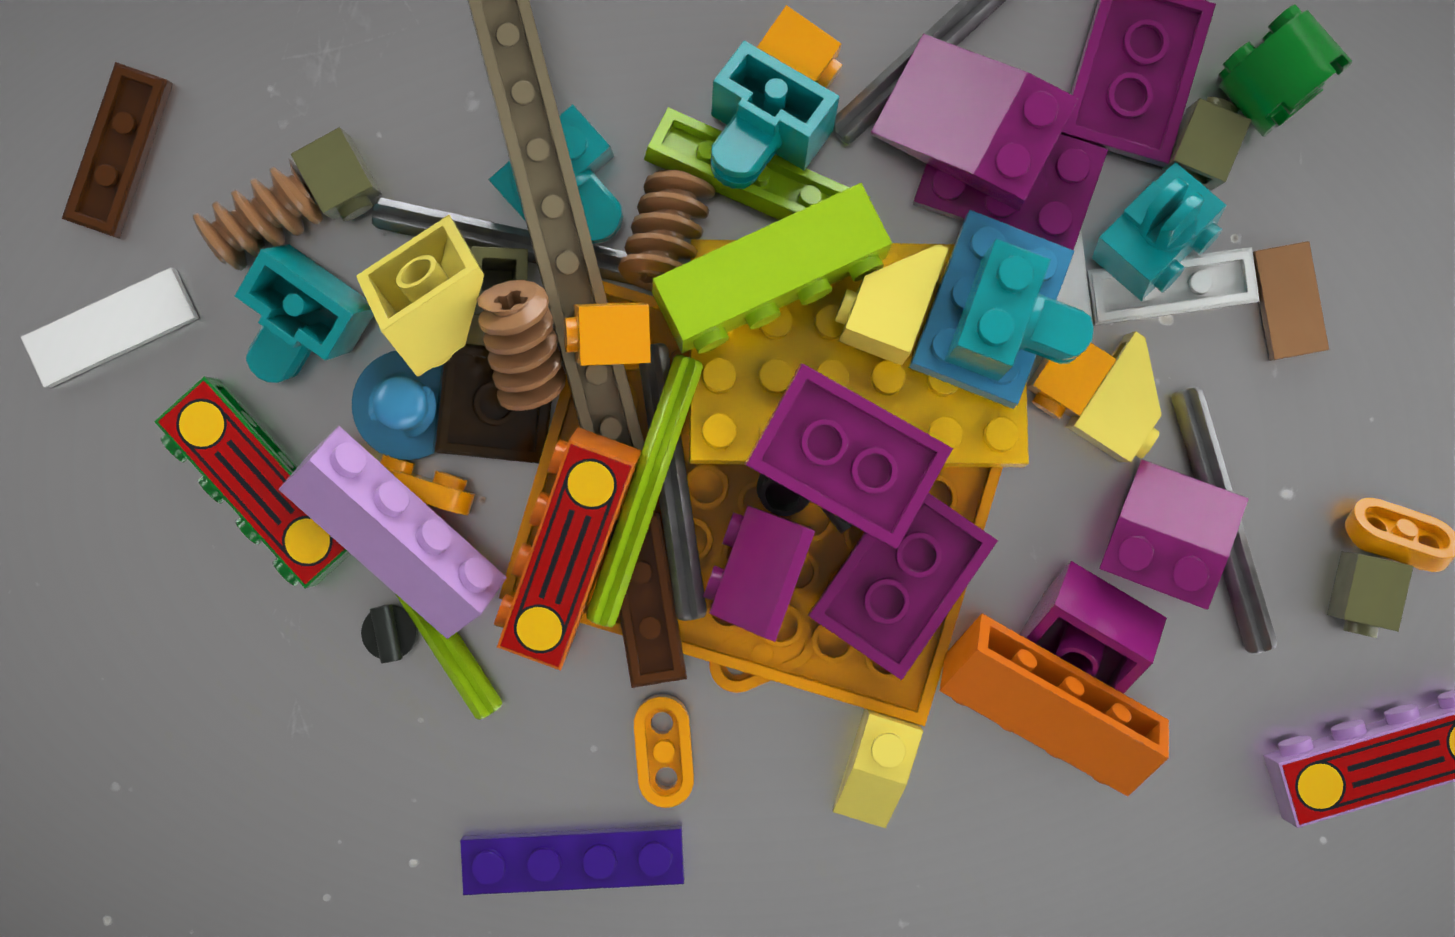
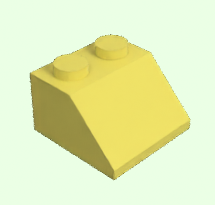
[356,215,484,377]

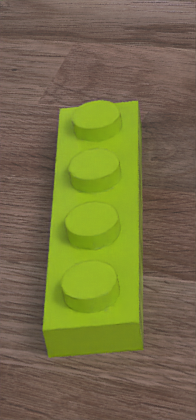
[644,107,870,220]

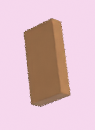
[1253,241,1329,361]

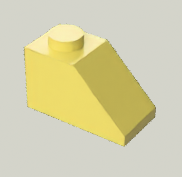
[835,244,949,365]
[1065,331,1162,462]
[833,708,923,828]

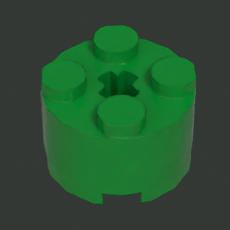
[1218,4,1352,137]

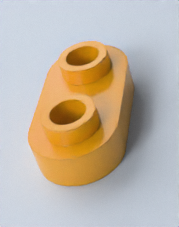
[380,454,475,516]
[1345,498,1455,572]
[709,615,814,693]
[634,694,694,808]

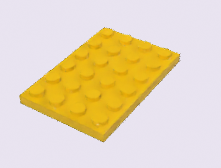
[689,239,1029,468]

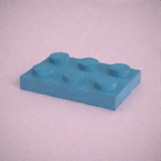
[908,210,1074,409]

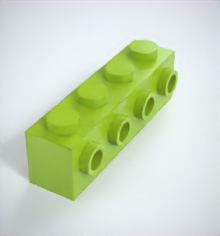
[652,183,892,354]

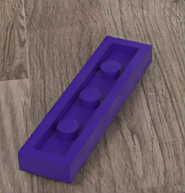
[460,825,685,895]

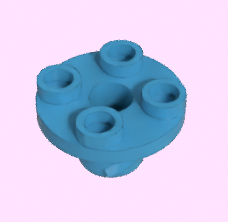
[352,351,442,460]

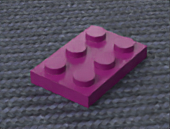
[1061,0,1216,167]
[913,134,1109,250]
[745,363,953,549]
[808,493,998,680]

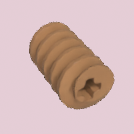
[193,158,323,271]
[618,170,716,292]
[477,280,566,411]

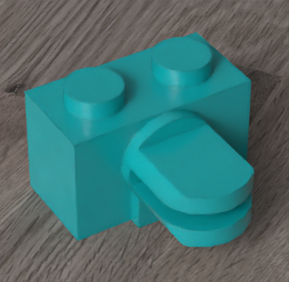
[711,40,840,189]
[488,104,624,245]
[1092,162,1227,302]
[945,239,1094,381]
[234,244,373,383]

